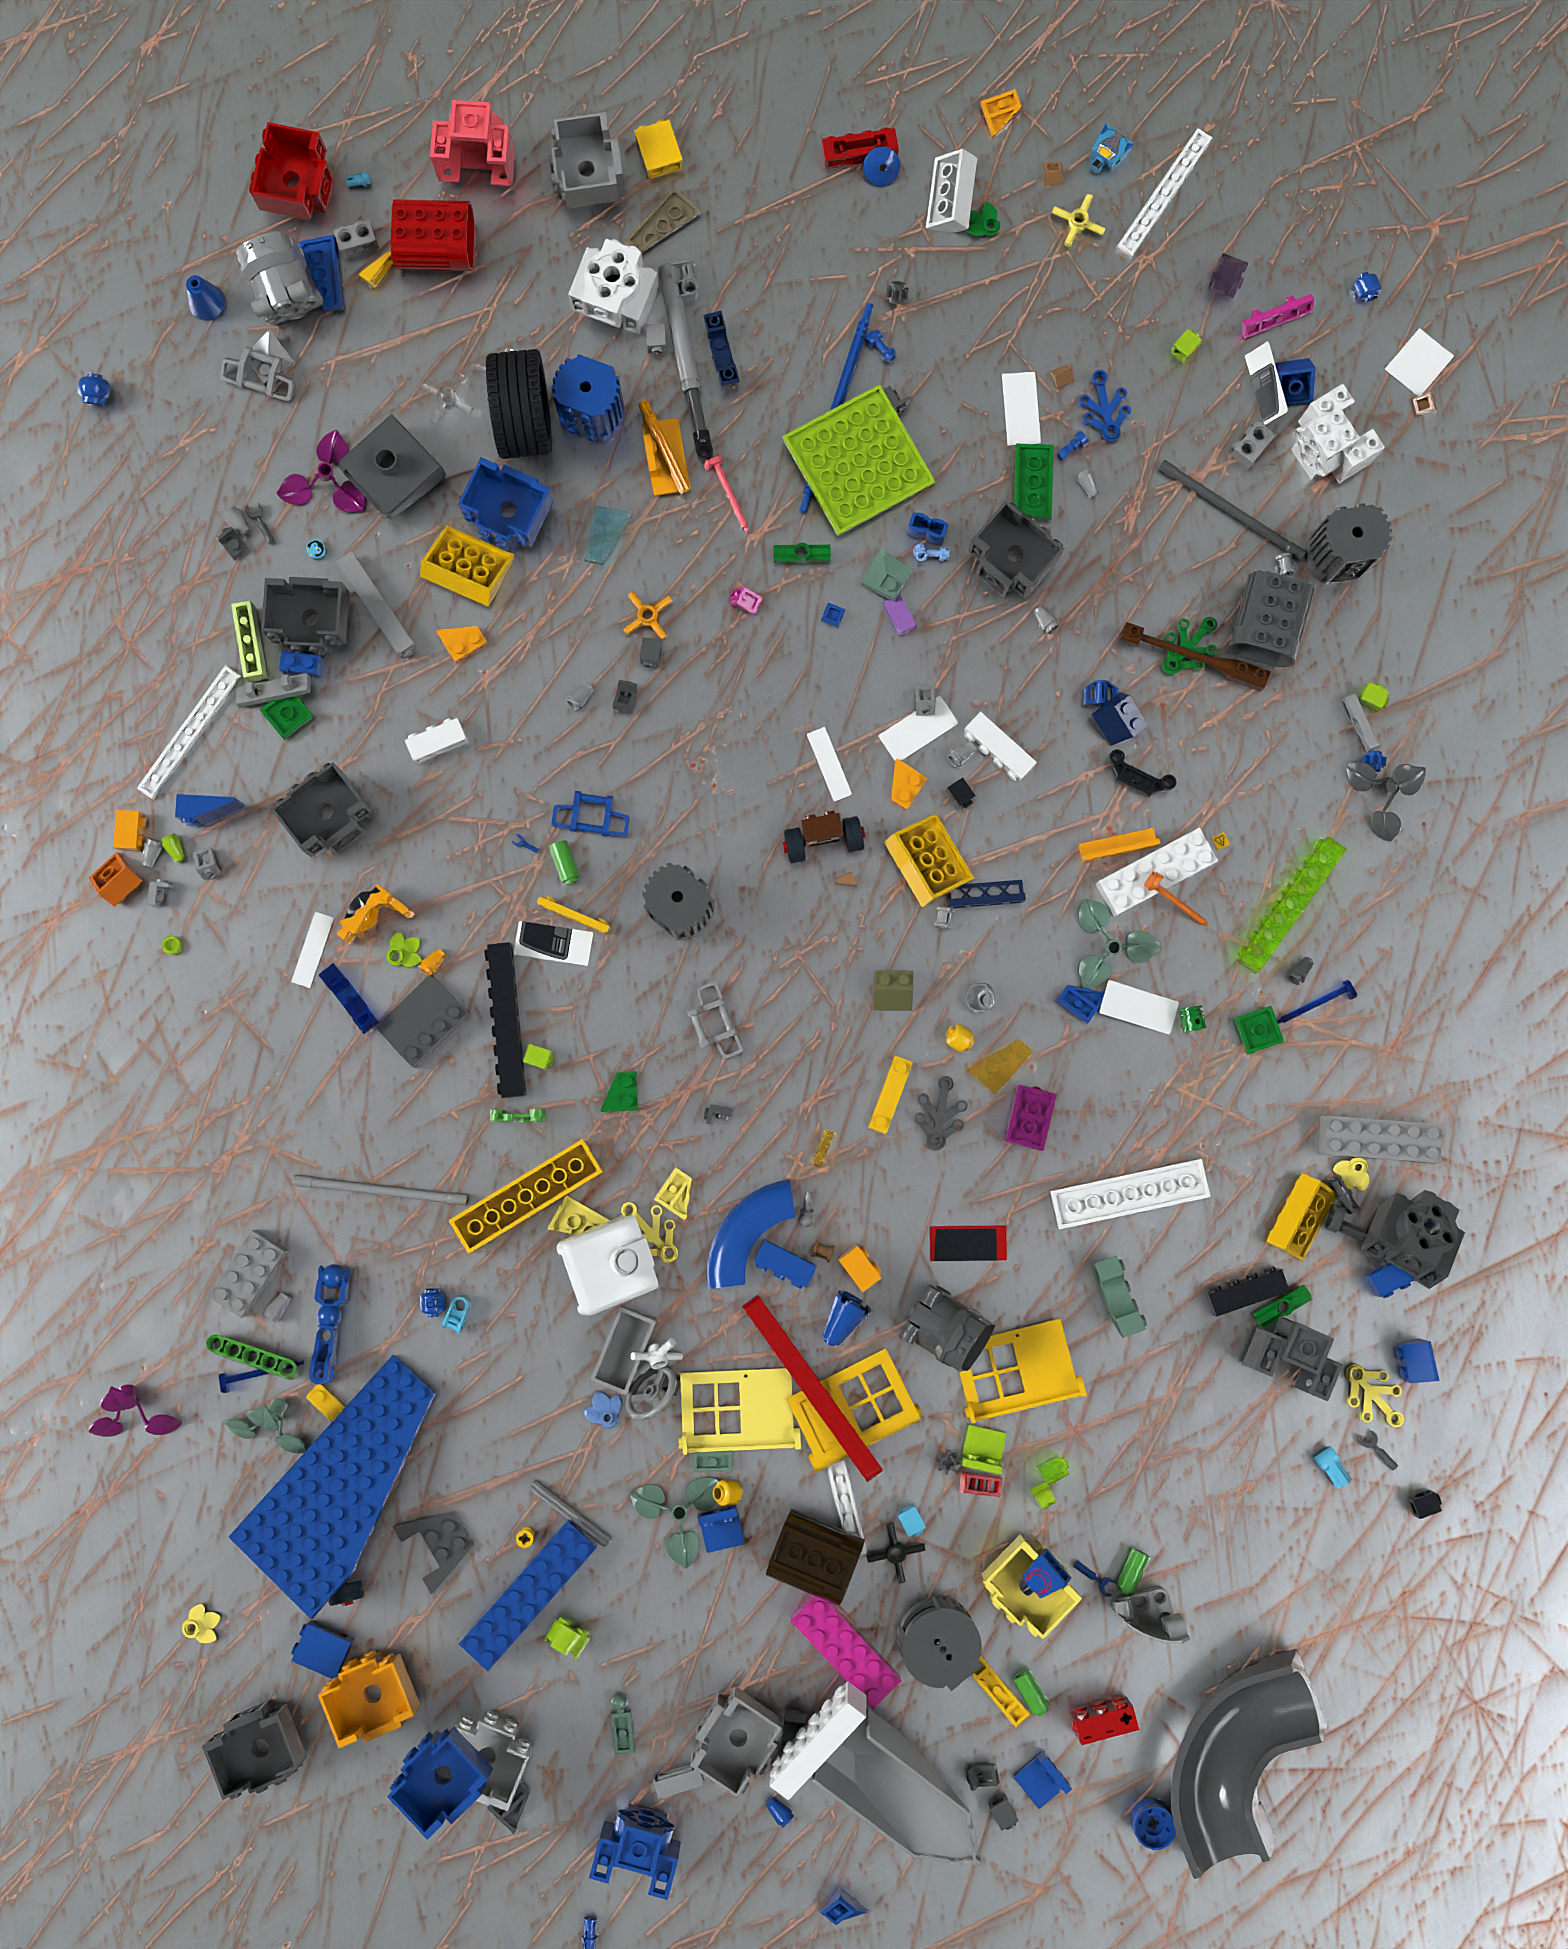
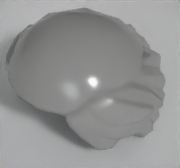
[966,983,995,1014]

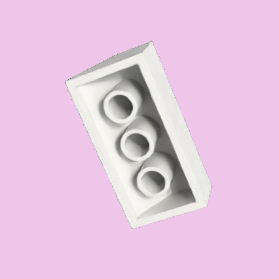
[926,149,977,233]

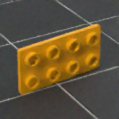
[641,418,691,496]

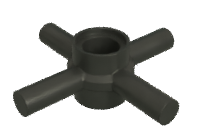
[866,1522,926,1584]

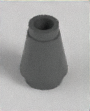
[1287,957,1314,985]

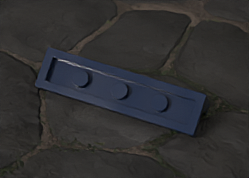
[947,880,1026,909]

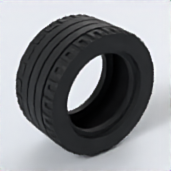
[486,349,552,459]

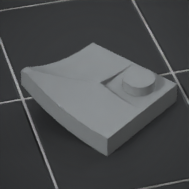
[248,329,295,386]

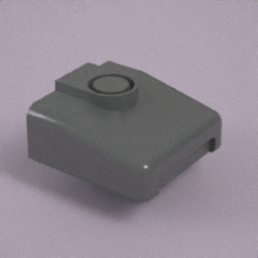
[339,414,446,520]

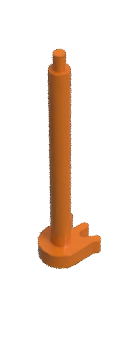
[1144,871,1209,926]

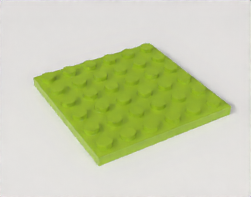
[782,384,935,536]

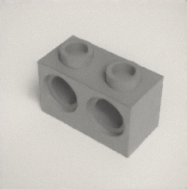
[334,220,379,259]
[1231,421,1276,469]

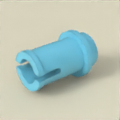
[345,171,370,188]

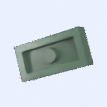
[693,1451,733,1473]

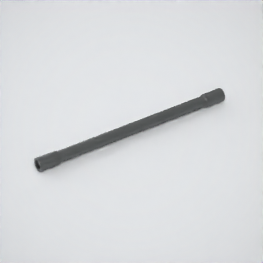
[1159,459,1307,560]

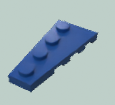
[299,235,344,312]

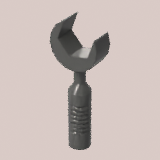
[245,503,275,544]
[1358,1430,1398,1470]

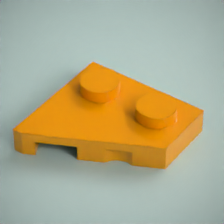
[891,759,927,811]

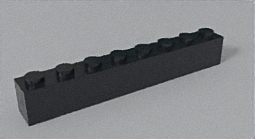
[484,942,527,1098]

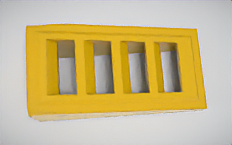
[358,251,393,290]

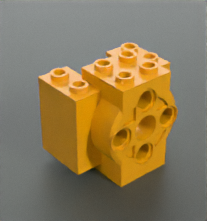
[318,1649,421,1748]

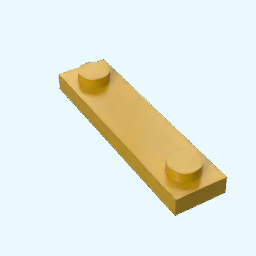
[537,895,611,934]
[868,1056,913,1134]
[306,1384,346,1422]
[972,1656,1030,1727]

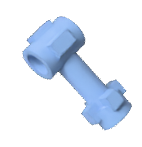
[913,544,950,561]

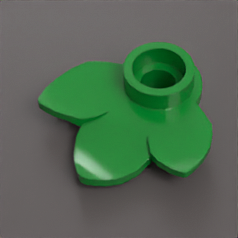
[968,202,1000,237]

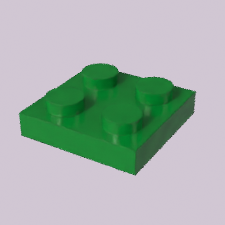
[260,696,314,740]
[1234,1006,1284,1055]

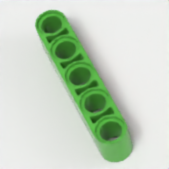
[206,1334,300,1380]

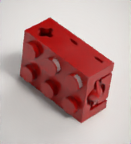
[1070,1695,1139,1746]

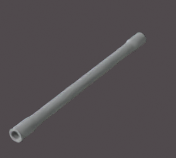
[293,1174,468,1206]

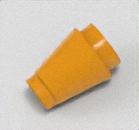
[418,948,447,977]

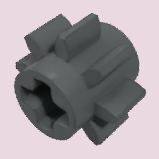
[886,281,909,304]
[935,1449,960,1475]

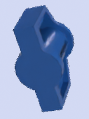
[1083,680,1118,707]

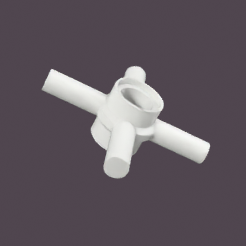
[631,1338,683,1374]

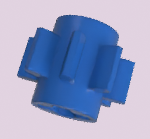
[1362,750,1387,772]

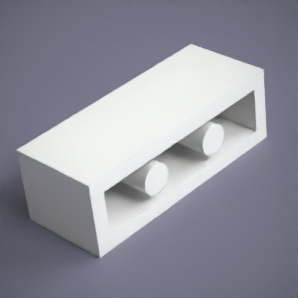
[405,717,469,764]

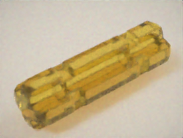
[812,1130,835,1167]

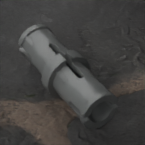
[1330,1175,1359,1214]

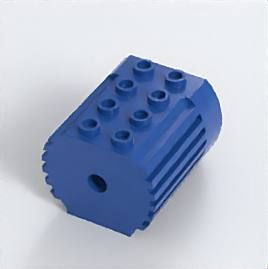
[551,354,625,444]

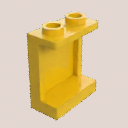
[634,119,684,179]

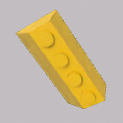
[1266,1173,1337,1262]

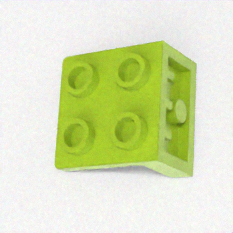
[960,1425,1007,1475]

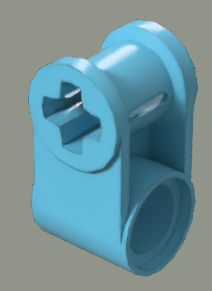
[441,1295,471,1334]

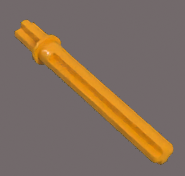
[638,399,690,494]

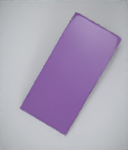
[883,595,917,636]

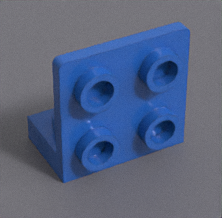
[697,1505,745,1553]
[1014,1751,1072,1809]

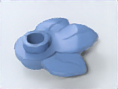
[584,1391,622,1429]

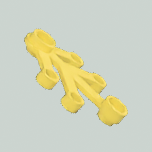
[621,1202,678,1263]
[1345,1364,1404,1427]

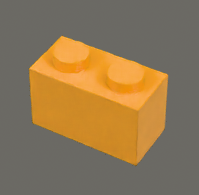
[113,810,146,851]

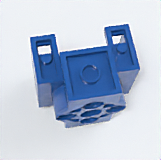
[458,457,554,551]
[387,1726,493,1840]
[589,1804,681,1900]

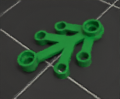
[1162,617,1218,675]

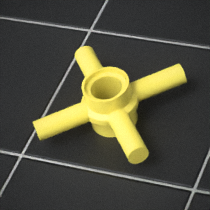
[1052,194,1106,247]

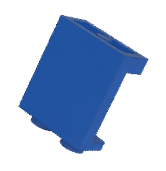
[291,1620,355,1679]

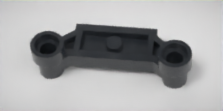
[1109,749,1177,797]

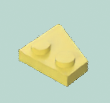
[654,1167,692,1220]

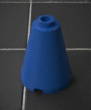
[186,275,226,321]
[823,1290,871,1347]

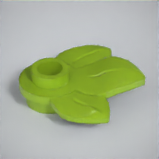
[386,932,422,967]

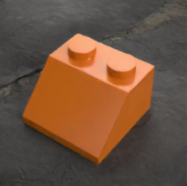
[89,852,142,907]

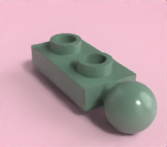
[610,1694,635,1755]

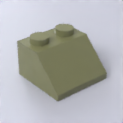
[874,970,913,1011]

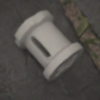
[1276,552,1296,576]
[934,907,954,929]

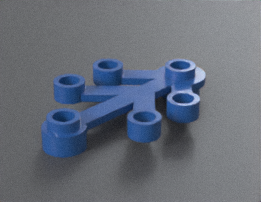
[1079,370,1131,442]

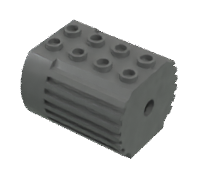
[1305,503,1392,584]
[1229,570,1314,667]
[642,863,715,940]

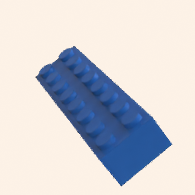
[459,1520,597,1671]

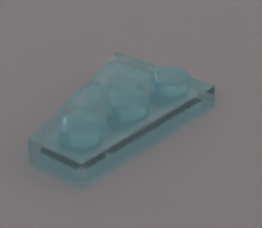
[584,506,633,565]

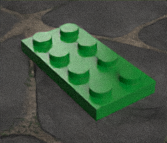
[1014,443,1054,520]

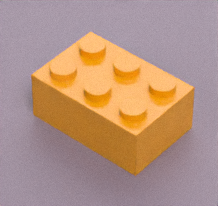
[838,1244,882,1292]

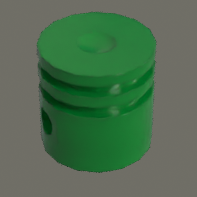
[1179,1005,1207,1032]

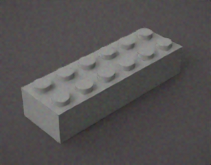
[1318,1115,1443,1163]

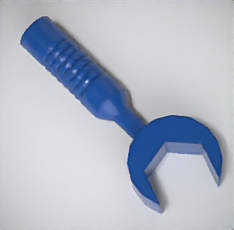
[1073,1560,1116,1597]

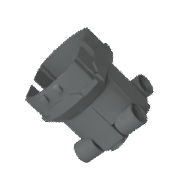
[899,1285,995,1372]

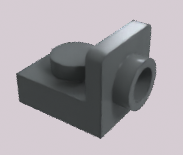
[883,386,911,414]
[216,526,249,560]
[704,1104,733,1124]

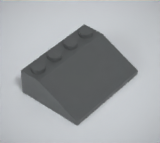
[376,975,471,1068]

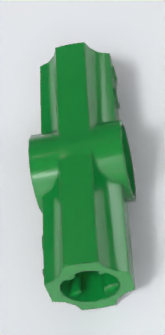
[774,543,830,564]
[1253,1285,1313,1329]

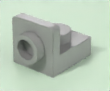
[915,686,935,716]
[193,846,221,880]
[147,879,173,907]

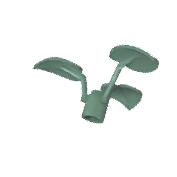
[1078,899,1161,988]
[224,1398,308,1454]
[630,1477,719,1568]

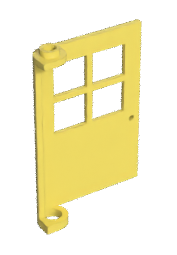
[679,1368,801,1455]

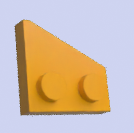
[980,89,1022,138]
[436,626,488,663]

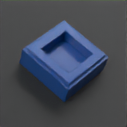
[821,603,846,628]

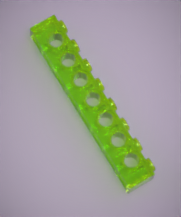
[1236,836,1347,974]

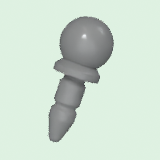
[799,1191,814,1227]

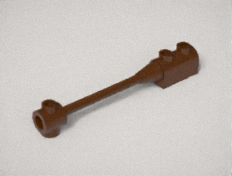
[1119,622,1270,692]

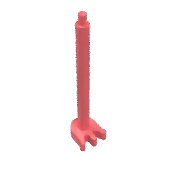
[704,456,749,533]

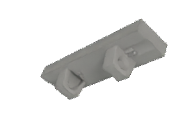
[236,673,310,708]

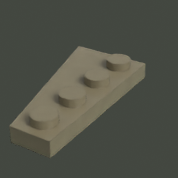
[624,187,702,253]

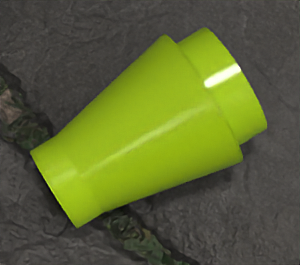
[161,833,185,863]

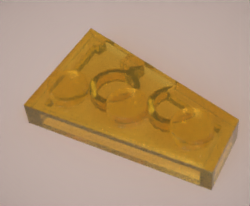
[966,1039,1033,1095]

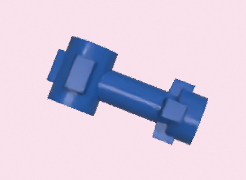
[865,329,897,363]

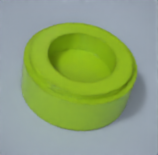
[161,936,182,955]

